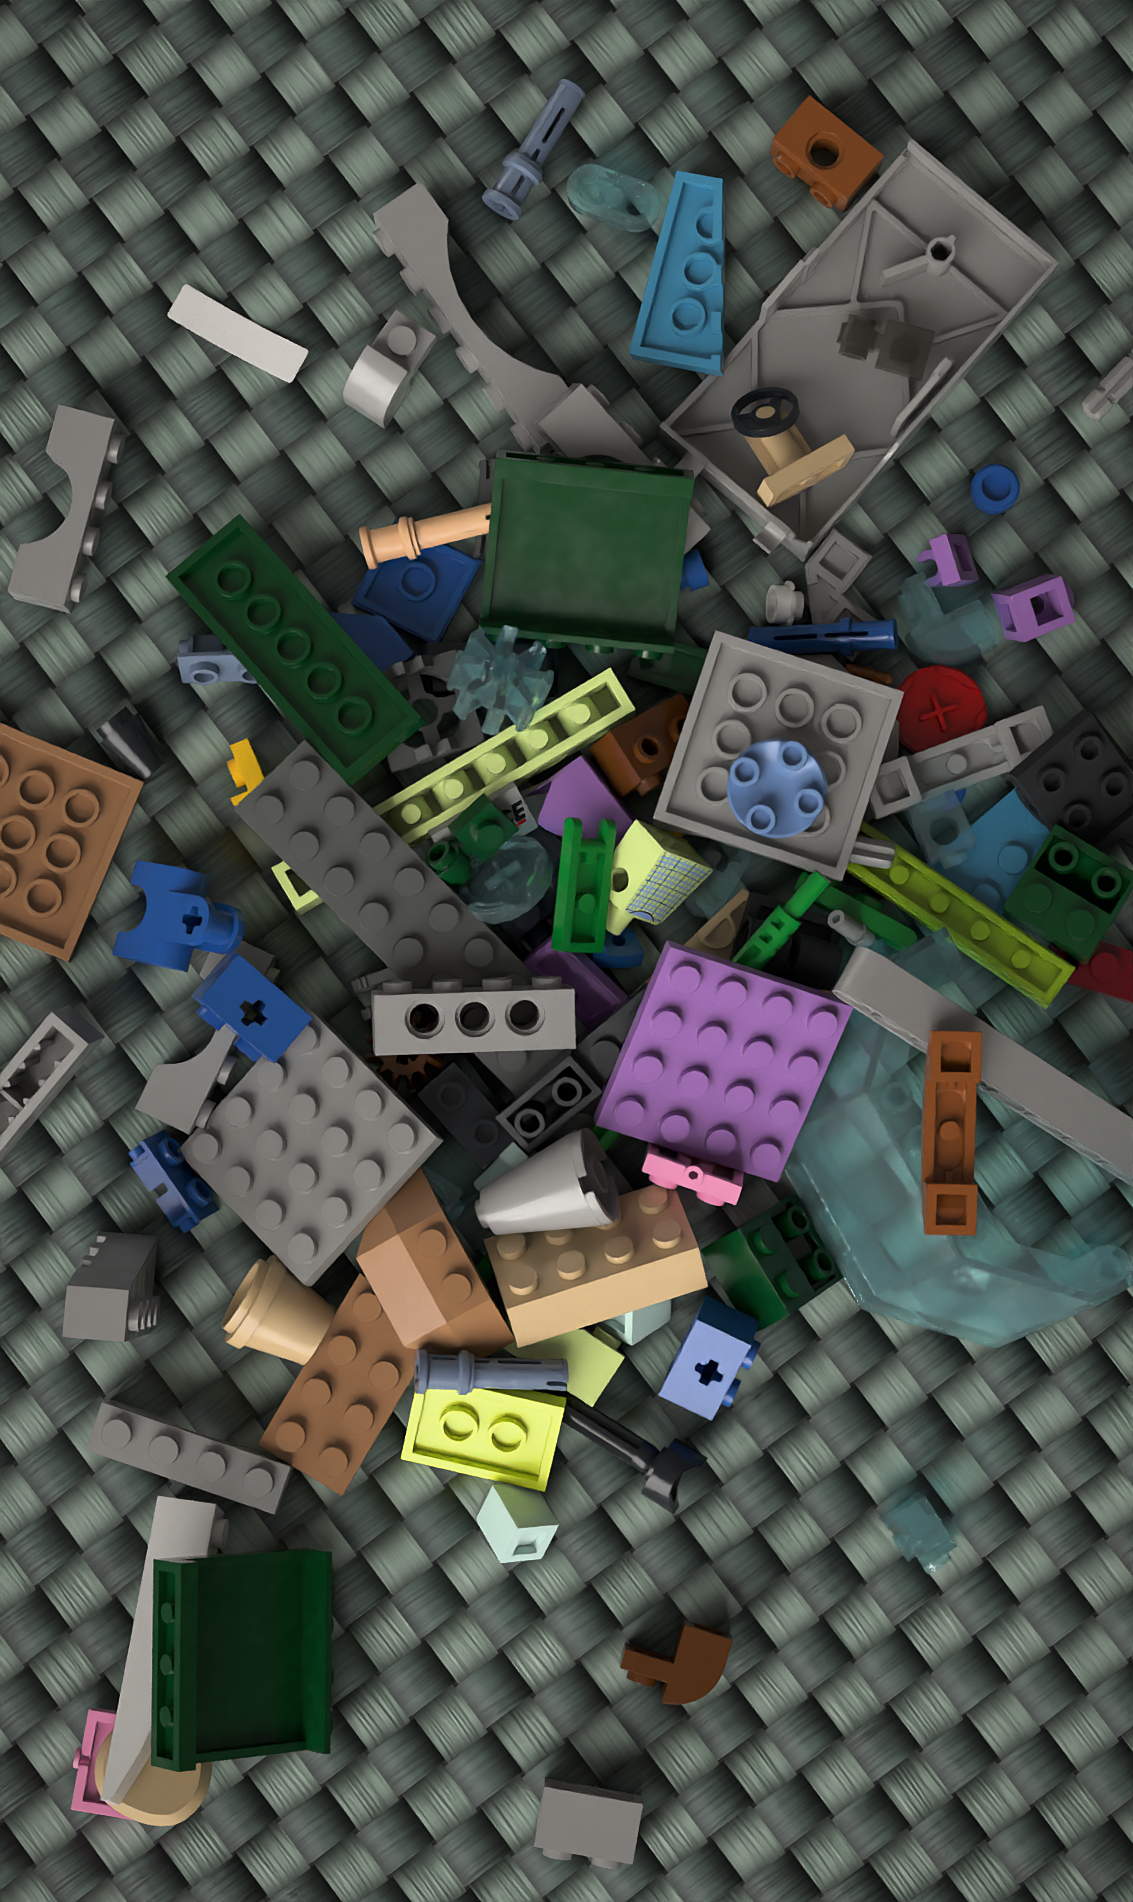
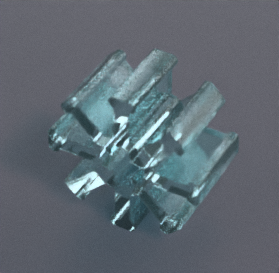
[446,625,554,735]

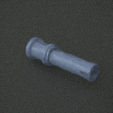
[482,79,586,220]
[414,1349,568,1395]

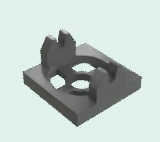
[382,649,485,774]

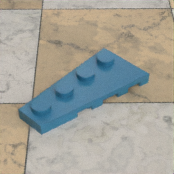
[629,171,726,377]
[926,786,1050,916]

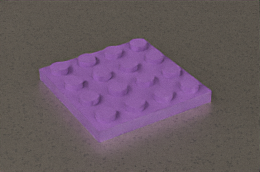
[593,940,853,1182]

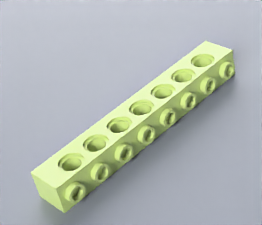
[271,668,636,915]

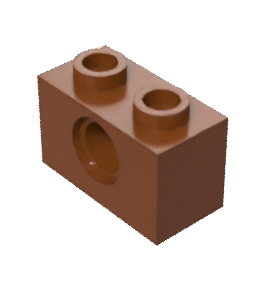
[770,95,884,213]

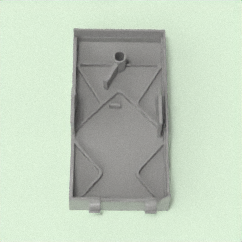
[658,139,1059,563]

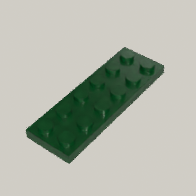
[165,513,425,787]

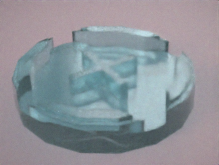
[459,835,554,924]

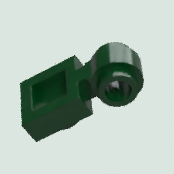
[425,793,520,887]

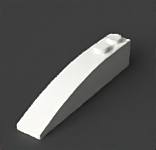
[100,1496,229,1805]

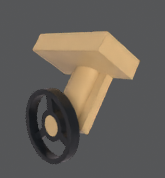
[731,387,855,510]

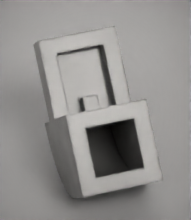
[343,310,437,429]

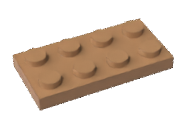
[257,1273,417,1496]

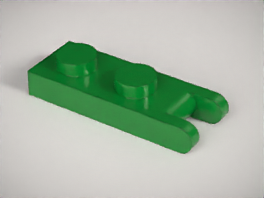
[551,817,616,953]
[791,871,917,951]

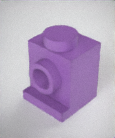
[991,574,1076,642]

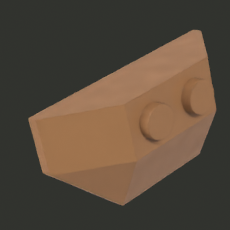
[356,1166,516,1358]

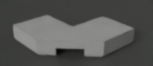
[804,527,877,663]

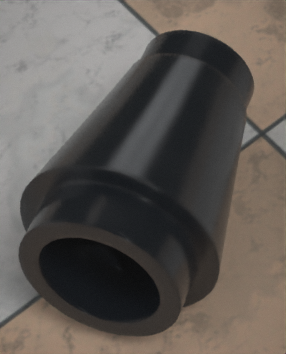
[96,707,166,780]

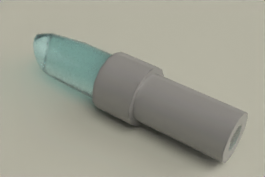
[828,910,887,957]

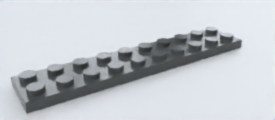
[233,739,607,1139]

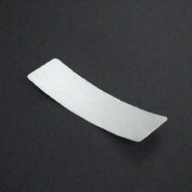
[167,284,308,383]

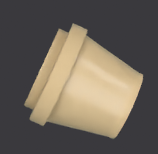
[221,1254,335,1365]

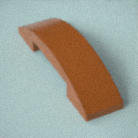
[921,1030,982,1236]

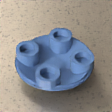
[727,738,827,838]

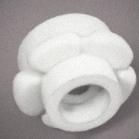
[766,581,804,626]

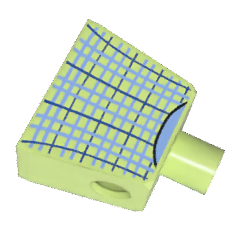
[606,819,713,936]

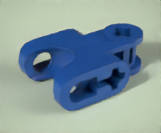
[112,860,245,972]

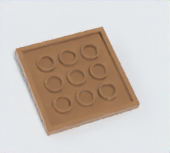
[0,723,145,962]

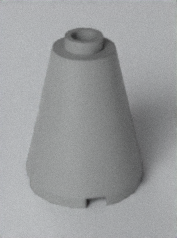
[475,1128,620,1235]

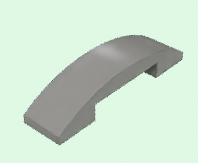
[869,705,1054,819]

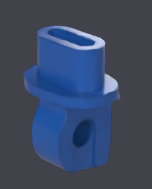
[584,927,644,969]

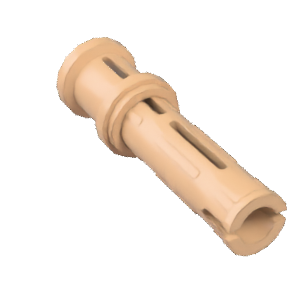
[359,502,492,570]

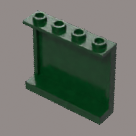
[478,449,694,659]
[151,1548,334,1772]

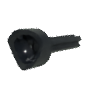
[533,1389,708,1514]

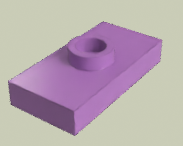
[523,935,628,1028]

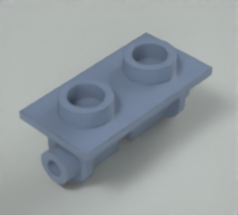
[177,635,257,685]

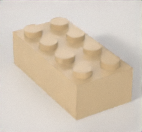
[483,1184,708,1348]

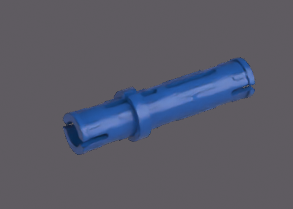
[748,617,898,656]

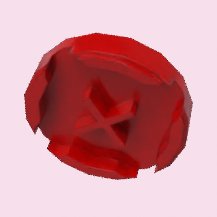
[896,664,987,755]

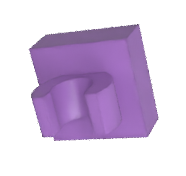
[916,534,979,587]

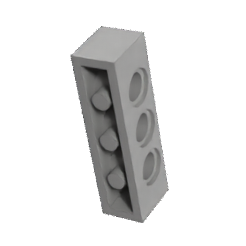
[371,976,576,1056]

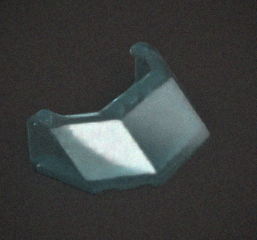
[784,927,1133,1349]

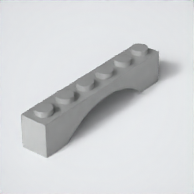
[372,181,568,454]

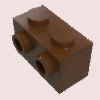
[589,693,690,799]

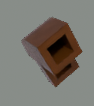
[619,1619,733,1705]

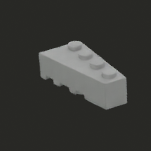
[62,1231,161,1342]

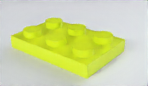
[401,1388,566,1492]

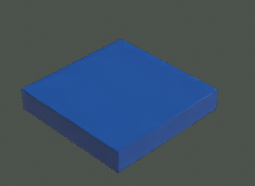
[351,518,482,643]

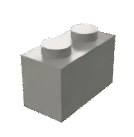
[534,1778,643,1869]

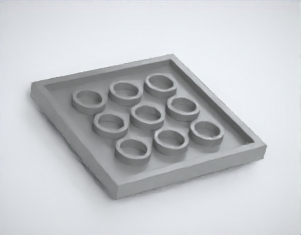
[653,630,904,882]
[177,1007,444,1287]

